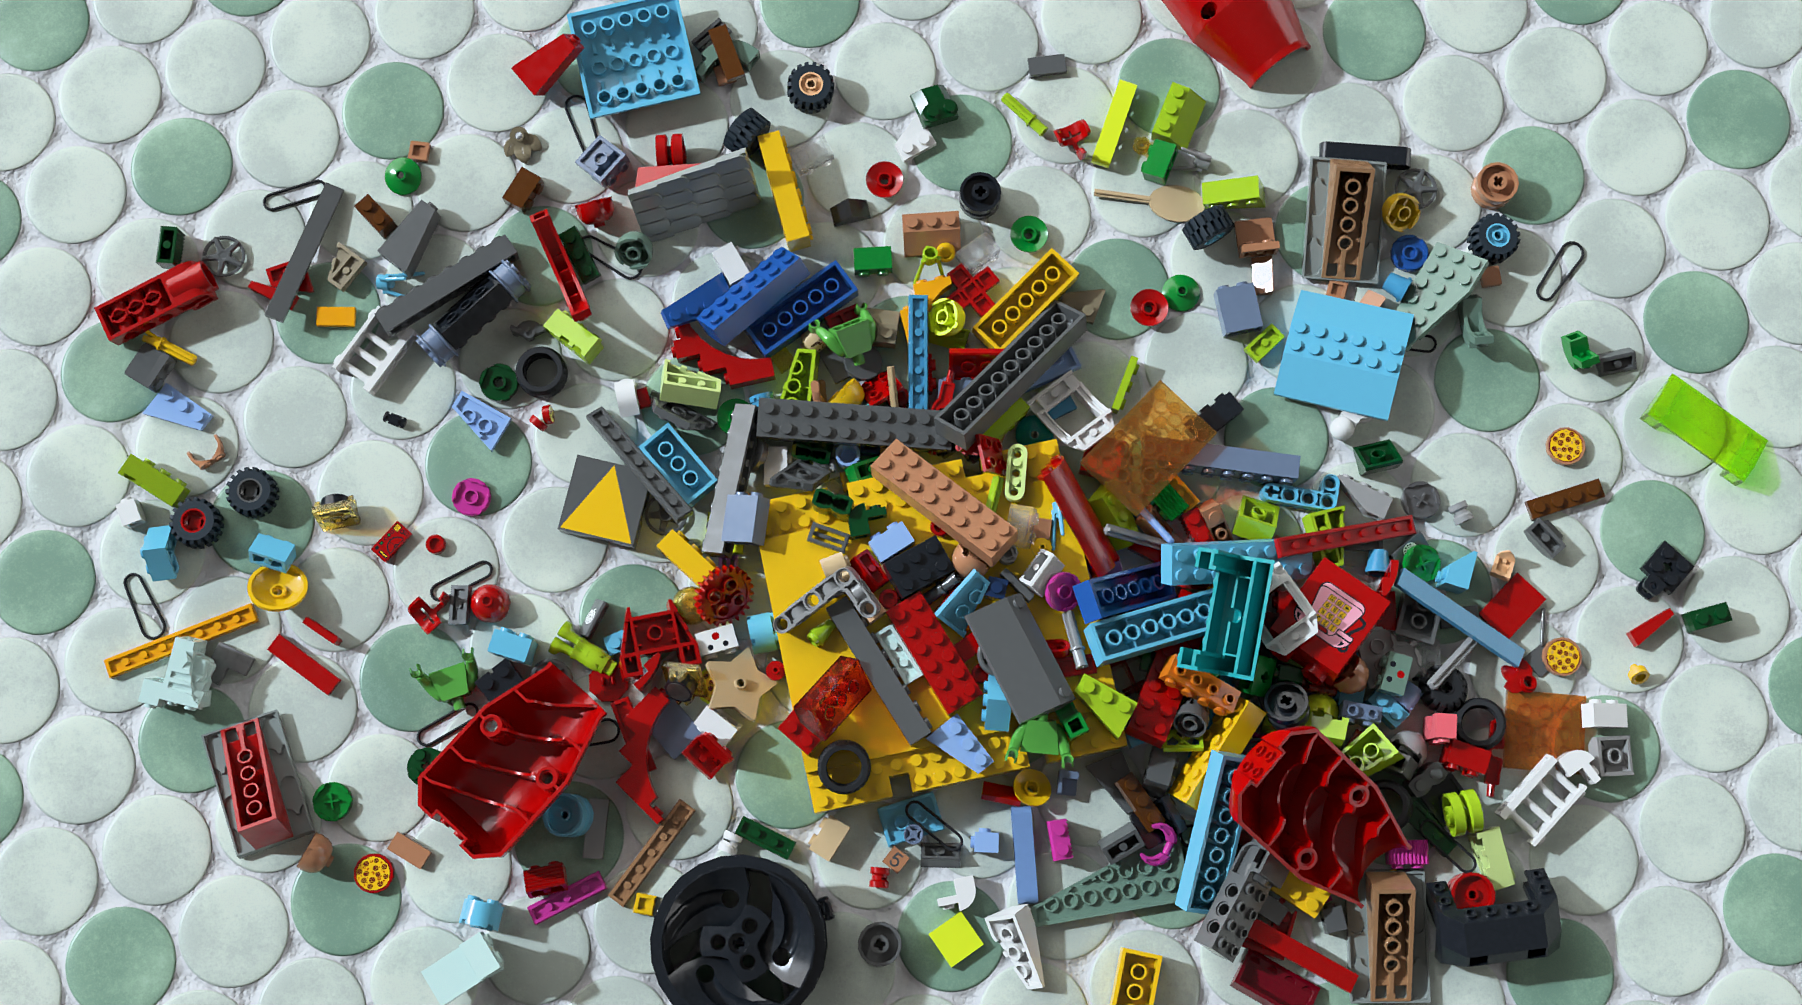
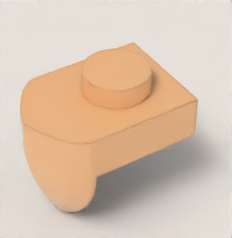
[1489,550,1515,582]

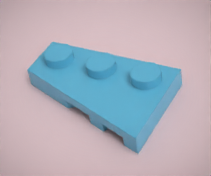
[934,569,990,638]

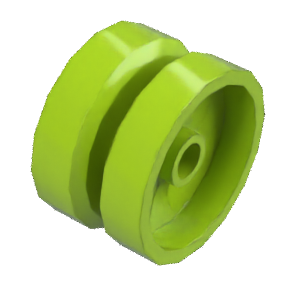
[1442,789,1484,837]

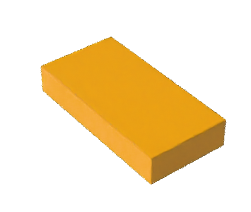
[316,307,356,327]

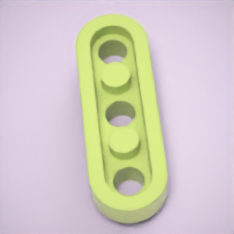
[1005,444,1027,502]

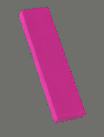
[527,871,608,925]

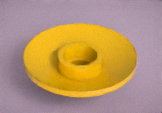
[1013,769,1051,807]

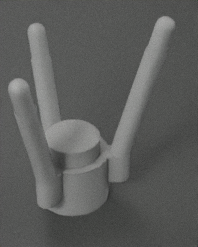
[1172,146,1212,173]

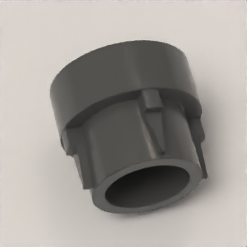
[1173,697,1210,738]

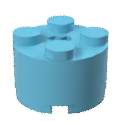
[746,612,780,655]
[459,895,504,932]

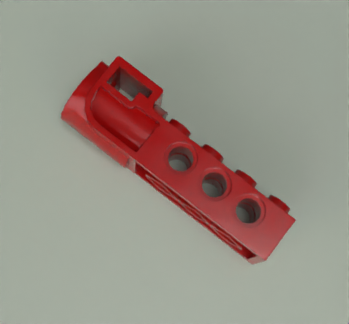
[94,260,219,346]

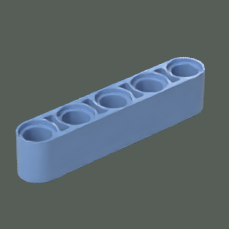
[1011,805,1038,905]

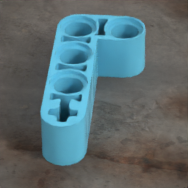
[1259,474,1340,512]

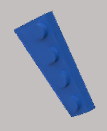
[661,272,730,330]

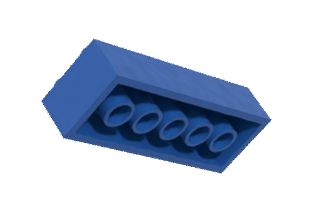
[696,247,810,346]
[744,260,859,358]
[1072,561,1177,624]

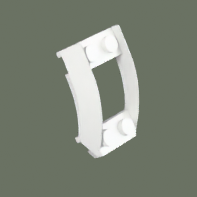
[1026,370,1114,452]
[1261,561,1318,656]

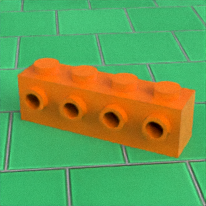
[1159,654,1241,716]

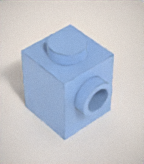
[970,828,999,853]

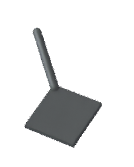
[1523,608,1548,677]

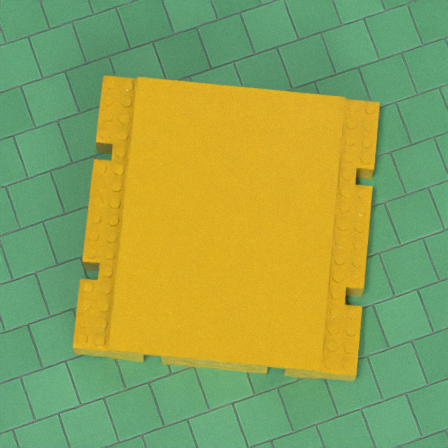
[759,439,1127,814]

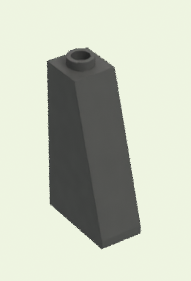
[377,199,441,278]

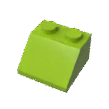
[1232,495,1280,540]

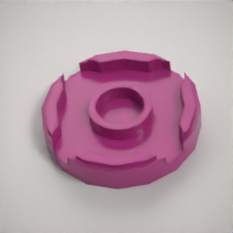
[452,478,491,517]
[1045,572,1081,612]

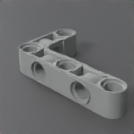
[773,566,881,634]

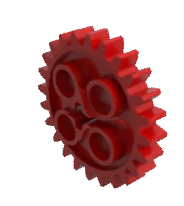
[693,564,754,627]

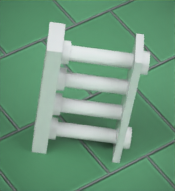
[332,306,418,396]
[1494,754,1588,847]

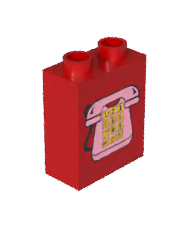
[1269,557,1391,687]

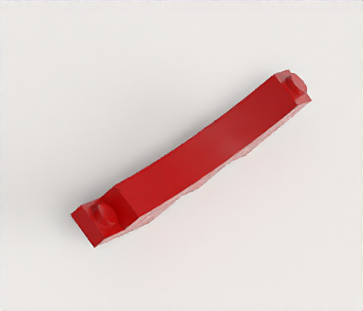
[616,686,671,825]

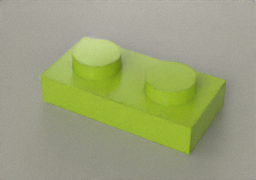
[1244,323,1285,363]

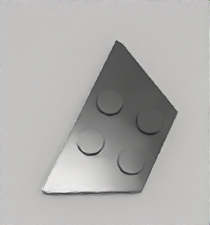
[649,390,717,430]
[769,459,830,491]

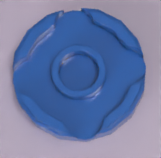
[1390,235,1429,272]

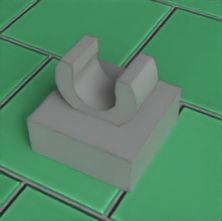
[820,458,840,483]

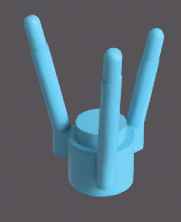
[376,271,425,297]
[1051,502,1065,550]

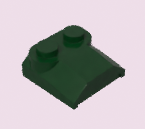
[910,84,959,129]

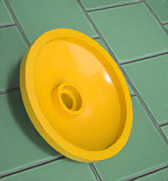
[247,564,308,612]

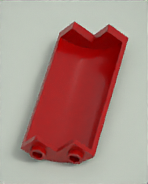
[1037,454,1120,578]

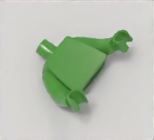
[809,302,876,366]
[409,647,478,711]
[1005,714,1074,768]

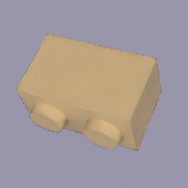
[808,815,850,862]

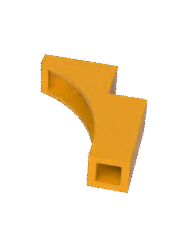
[900,275,952,354]

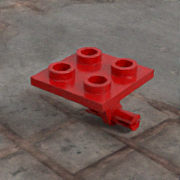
[861,370,907,408]
[955,434,1007,477]

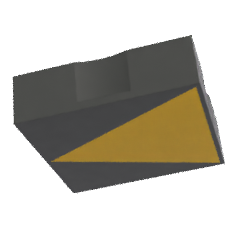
[558,454,650,550]

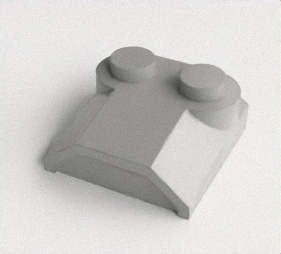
[1588,735,1635,777]

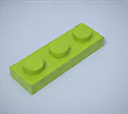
[1111,355,1140,414]

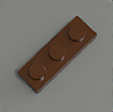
[1115,772,1166,833]

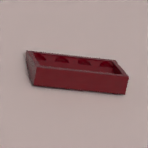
[1230,949,1321,1005]

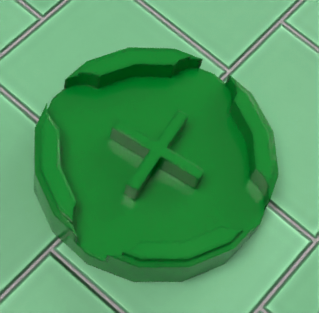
[1402,544,1441,583]
[312,782,353,821]

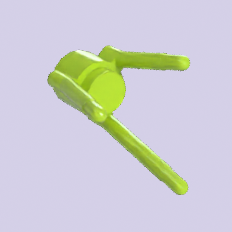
[913,246,944,284]

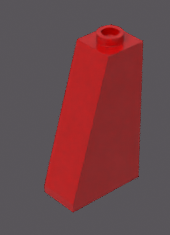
[511,34,584,96]

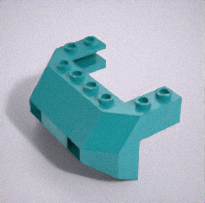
[1177,547,1275,681]

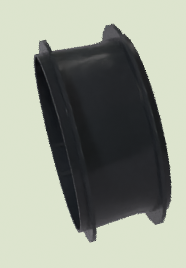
[650,854,828,1005]

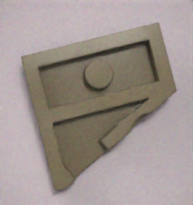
[327,242,368,293]

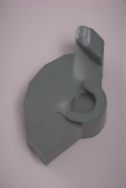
[510,320,545,341]

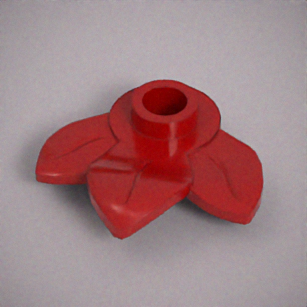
[1501,658,1537,693]

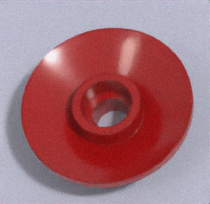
[866,161,903,198]
[1130,289,1168,326]

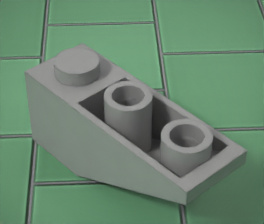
[1337,474,1393,521]

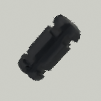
[383,411,407,428]
[818,896,835,921]

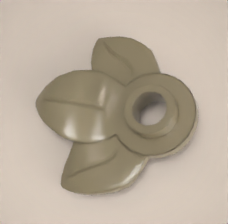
[504,126,542,164]

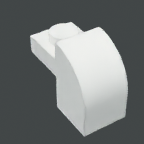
[614,379,640,418]
[1555,750,1601,785]
[937,875,976,911]

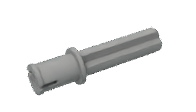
[1062,610,1088,670]

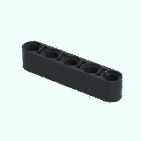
[1319,141,1411,170]

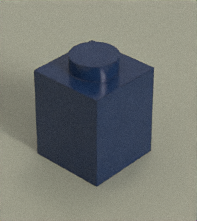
[984,576,1009,601]

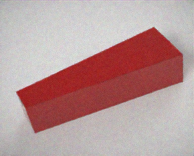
[248,280,299,311]
[1127,543,1161,563]
[1626,608,1674,647]

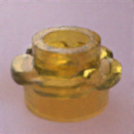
[1133,137,1151,155]

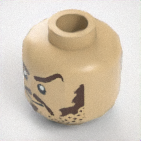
[800,326,827,353]

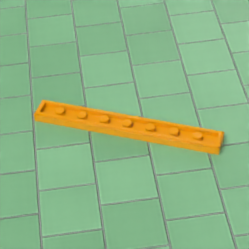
[104,603,260,679]

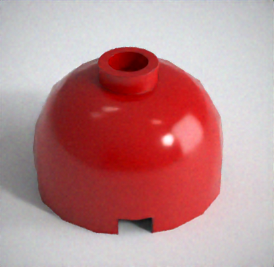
[575,196,614,228]
[470,584,511,623]

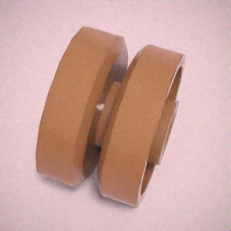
[1471,162,1519,210]

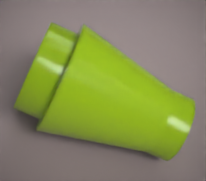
[807,619,836,647]

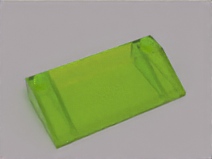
[1639,373,1768,486]

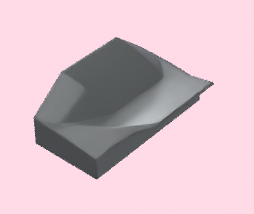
[1523,518,1566,560]

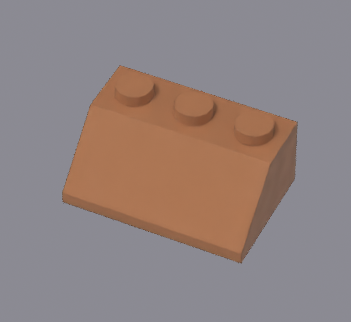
[902,211,961,257]

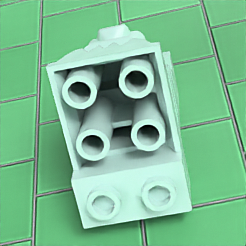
[138,636,216,711]
[421,932,504,1005]

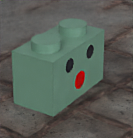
[1375,651,1413,698]

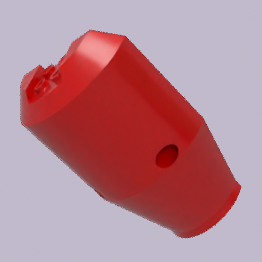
[1162,0,1311,89]
[418,662,607,859]
[1229,726,1412,909]

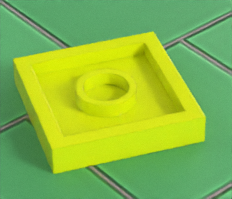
[929,911,984,968]

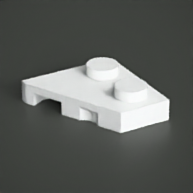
[895,114,936,163]

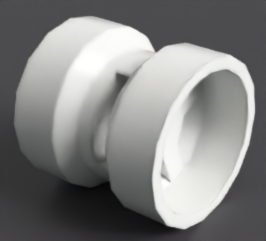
[717,830,743,855]

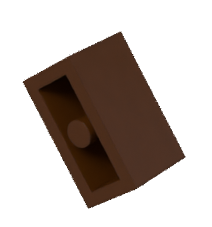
[502,167,544,214]
[354,194,398,239]

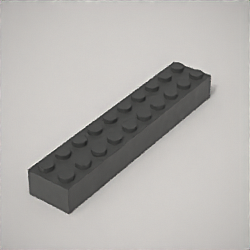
[934,299,1087,450]
[756,397,952,453]

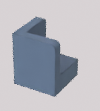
[1056,770,1079,796]

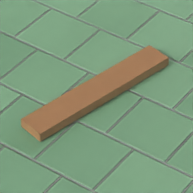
[608,799,696,907]

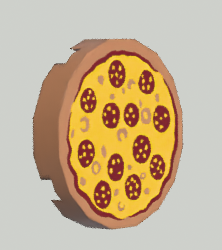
[1545,427,1585,466]
[1542,637,1582,677]

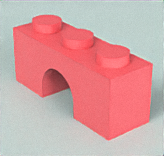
[1422,713,1457,746]

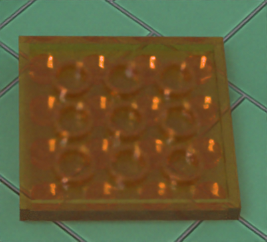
[1503,690,1586,775]

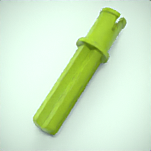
[1001,93,1048,137]
[986,476,1004,513]

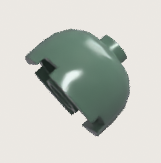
[614,231,654,270]

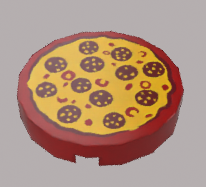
[354,854,395,893]

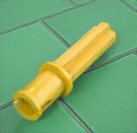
[142,330,198,366]

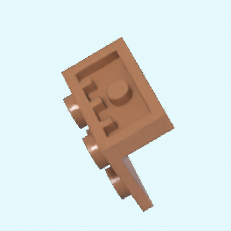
[1234,217,1280,258]

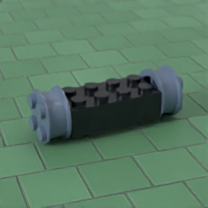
[415,260,532,368]

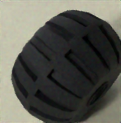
[1418,664,1468,713]

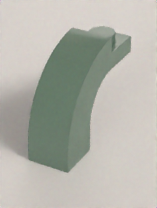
[696,40,760,83]
[1458,294,1494,348]

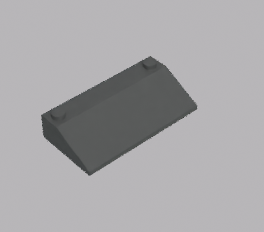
[965,593,1076,724]

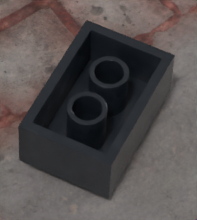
[882,535,955,602]

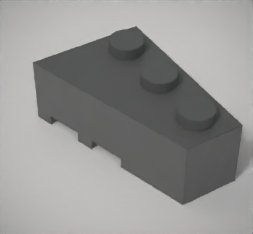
[1142,730,1182,799]

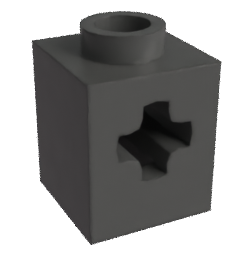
[1319,902,1347,934]

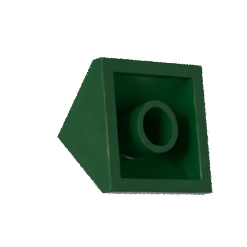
[1353,439,1403,476]

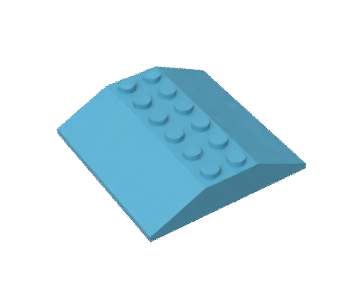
[567,0,701,120]
[1274,290,1414,421]

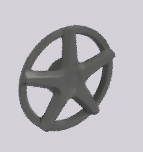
[1395,168,1438,209]
[202,236,245,277]
[644,497,688,536]

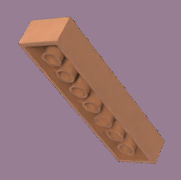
[870,439,1018,567]

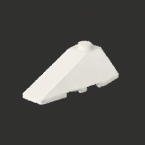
[984,904,1045,989]

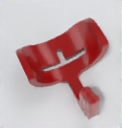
[1053,119,1091,161]
[408,592,450,635]

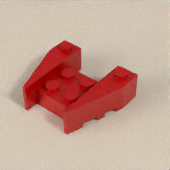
[619,599,702,682]

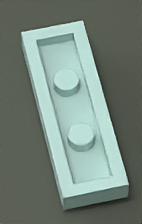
[875,624,923,685]

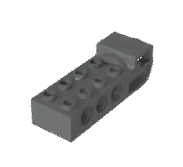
[1194,838,1289,963]

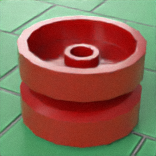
[655,133,687,166]
[1447,872,1495,909]

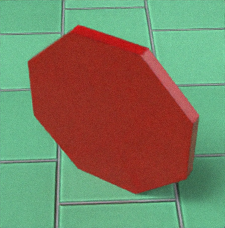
[589,664,629,702]

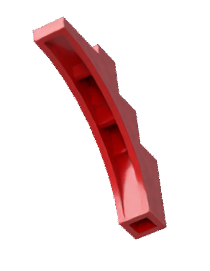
[529,209,592,322]
[671,323,776,390]

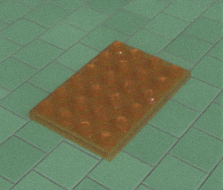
[1080,380,1217,517]

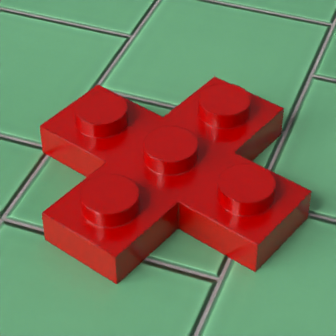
[946,263,1000,318]

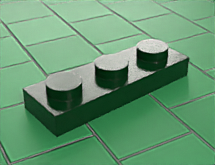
[559,225,601,285]
[1400,800,1457,857]
[734,816,797,860]

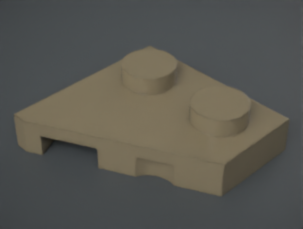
[1061,289,1106,325]

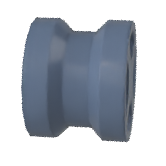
[904,824,923,845]

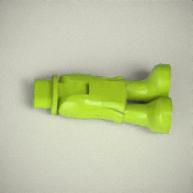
[548,620,618,676]

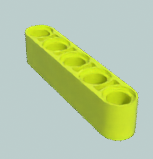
[1091,79,1137,169]

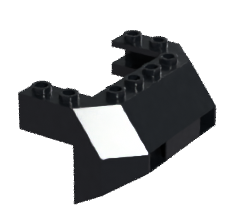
[1426,868,1562,967]

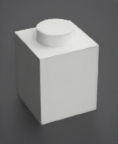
[115,497,147,529]

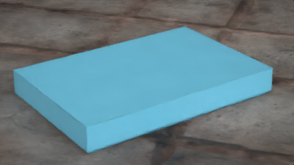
[877,791,945,847]

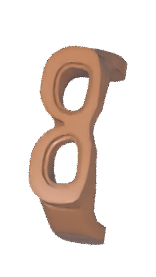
[811,379,827,402]
[187,434,226,470]

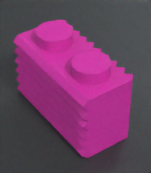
[1046,819,1073,861]
[1385,840,1429,869]

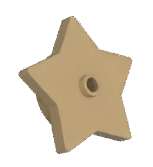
[705,648,777,721]

